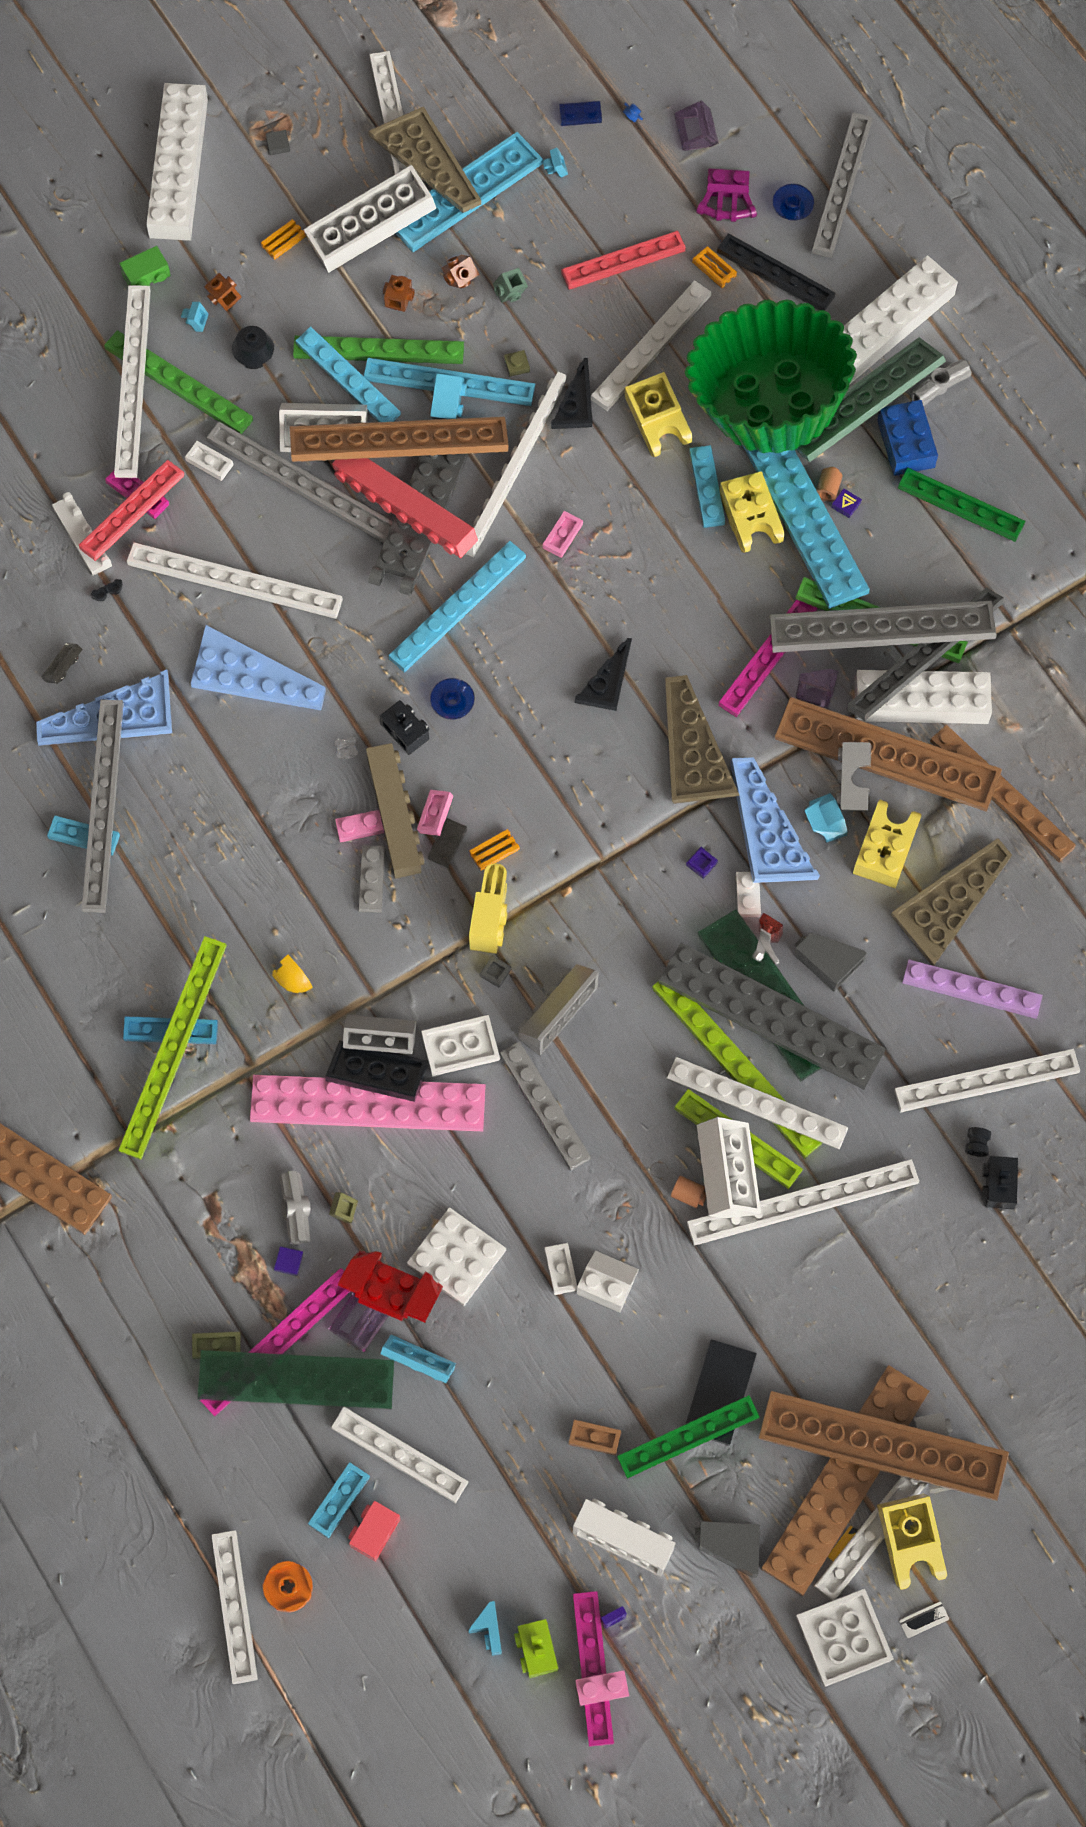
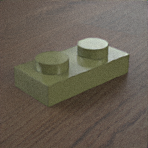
[192,1332,241,1359]

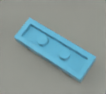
[47,815,120,856]
[381,1335,456,1383]
[308,1462,370,1539]

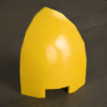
[272,954,313,993]

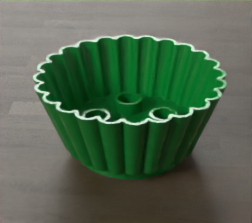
[685,299,857,453]

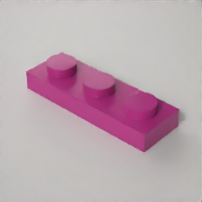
[105,469,169,519]

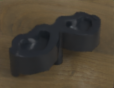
[91,579,123,601]

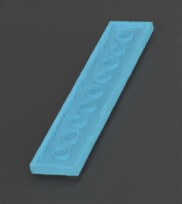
[742,445,870,608]

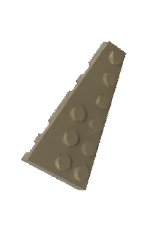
[368,106,481,213]
[665,675,740,804]
[891,838,1012,966]

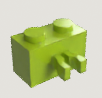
[514,1619,558,1678]

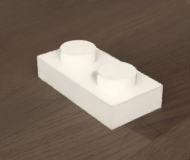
[185,441,233,481]
[736,872,761,918]
[545,1243,577,1295]

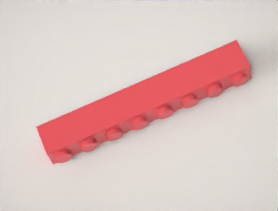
[332,458,478,558]

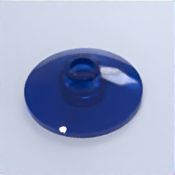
[773,184,814,221]
[430,678,475,720]

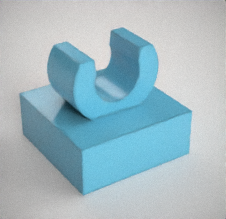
[543,148,568,177]
[181,302,209,332]

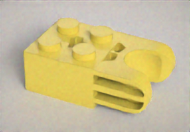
[625,372,692,457]
[720,471,784,553]
[853,800,921,889]
[469,863,507,954]
[877,1493,947,1590]

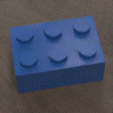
[877,400,938,476]

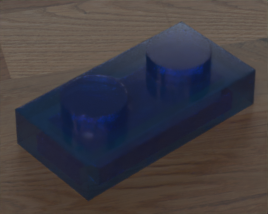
[559,101,602,126]

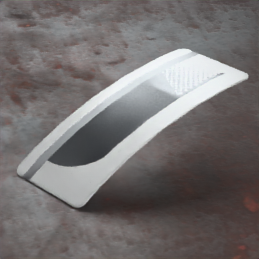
[900,1602,949,1638]

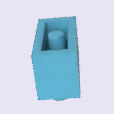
[430,374,467,420]

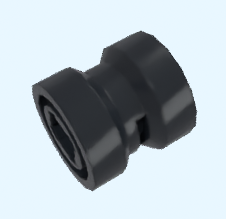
[965,1127,991,1157]

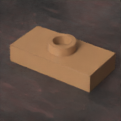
[569,1420,621,1456]

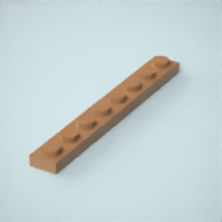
[930,724,1076,862]

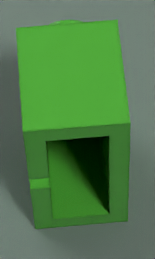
[119,246,171,286]

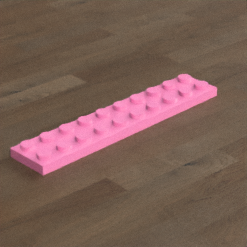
[250,1075,486,1132]

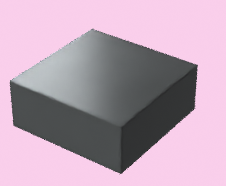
[266,130,290,155]
[480,956,511,988]

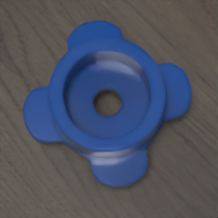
[623,102,643,122]

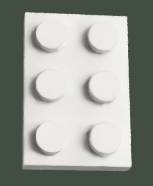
[421,1015,500,1077]

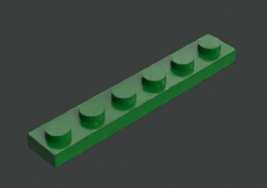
[898,468,1026,542]
[617,1395,760,1478]

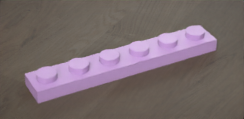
[902,960,1043,1019]

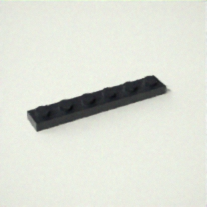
[717,233,835,311]

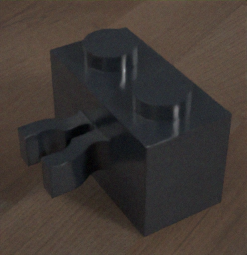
[380,700,430,755]
[982,1156,1018,1210]

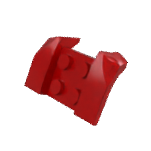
[338,1251,443,1323]

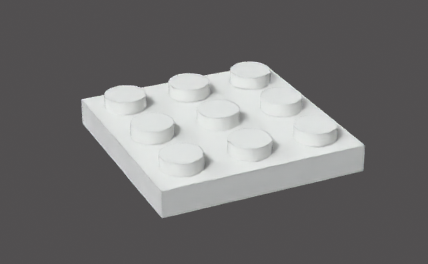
[407,1207,506,1306]
[796,1589,894,1687]

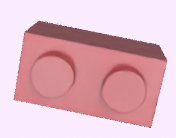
[348,1501,400,1562]

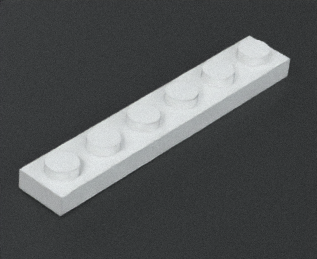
[331,1407,468,1504]
[212,1530,258,1684]

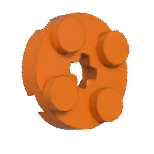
[263,1561,313,1612]

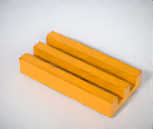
[261,219,307,260]
[692,246,737,288]
[469,829,520,871]

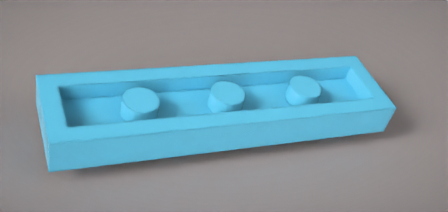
[689,445,725,528]

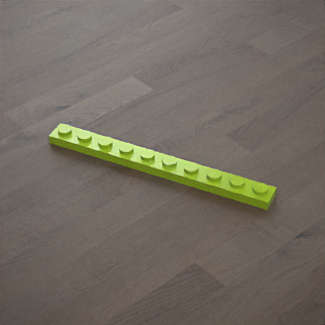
[118,936,227,1160]
[652,981,822,1159]

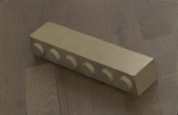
[366,743,425,879]

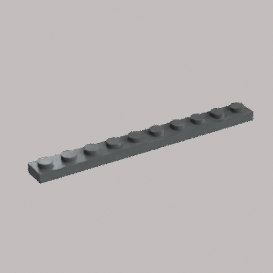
[847,587,1004,721]

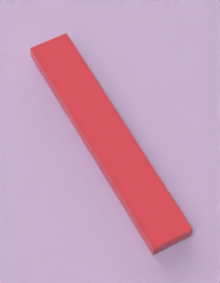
[561,231,686,290]
[79,460,184,561]

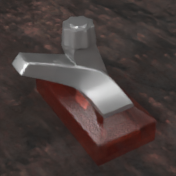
[752,913,783,965]

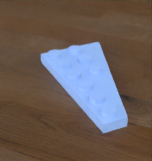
[191,625,326,710]
[36,670,172,746]
[730,757,820,883]

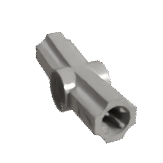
[910,359,972,407]
[279,1171,311,1245]

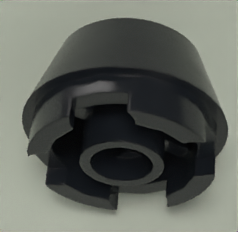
[232,326,274,369]

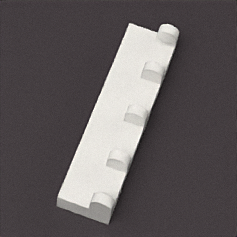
[52,492,112,576]

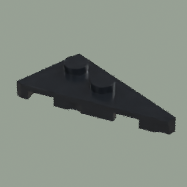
[551,358,593,429]
[575,638,632,711]

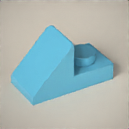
[468,1601,502,1656]

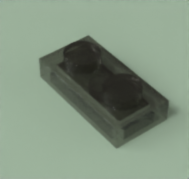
[41,643,83,684]
[428,818,467,868]

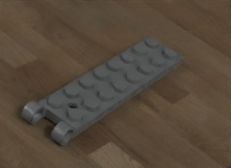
[368,453,469,596]

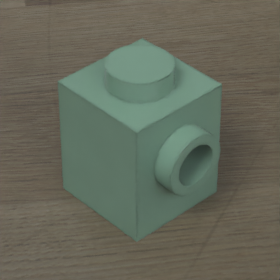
[493,268,528,303]

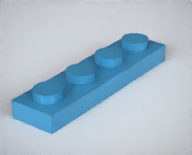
[123,1016,218,1045]

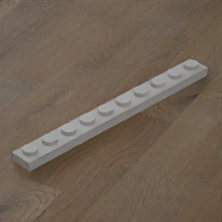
[207,422,393,543]
[82,700,124,913]

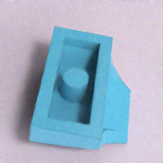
[804,793,848,843]

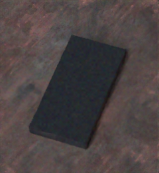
[325,1040,428,1102]
[685,1339,757,1446]

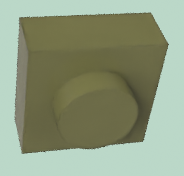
[504,350,530,377]
[329,1192,358,1223]

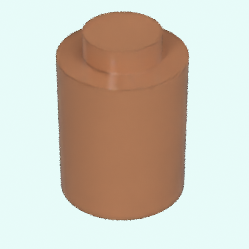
[816,467,843,502]
[671,1175,706,1208]

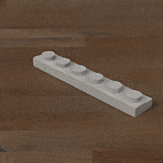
[500,1041,591,1171]

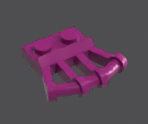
[696,168,757,222]

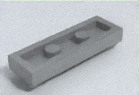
[359,845,385,913]

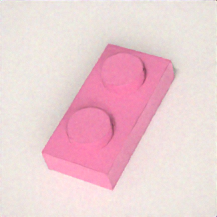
[543,511,583,558]
[417,790,453,836]
[335,810,384,843]
[575,1670,629,1706]

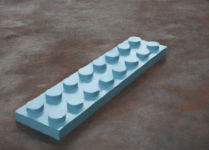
[395,132,543,252]

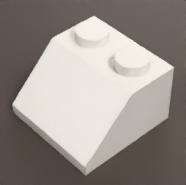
[577,1251,639,1313]

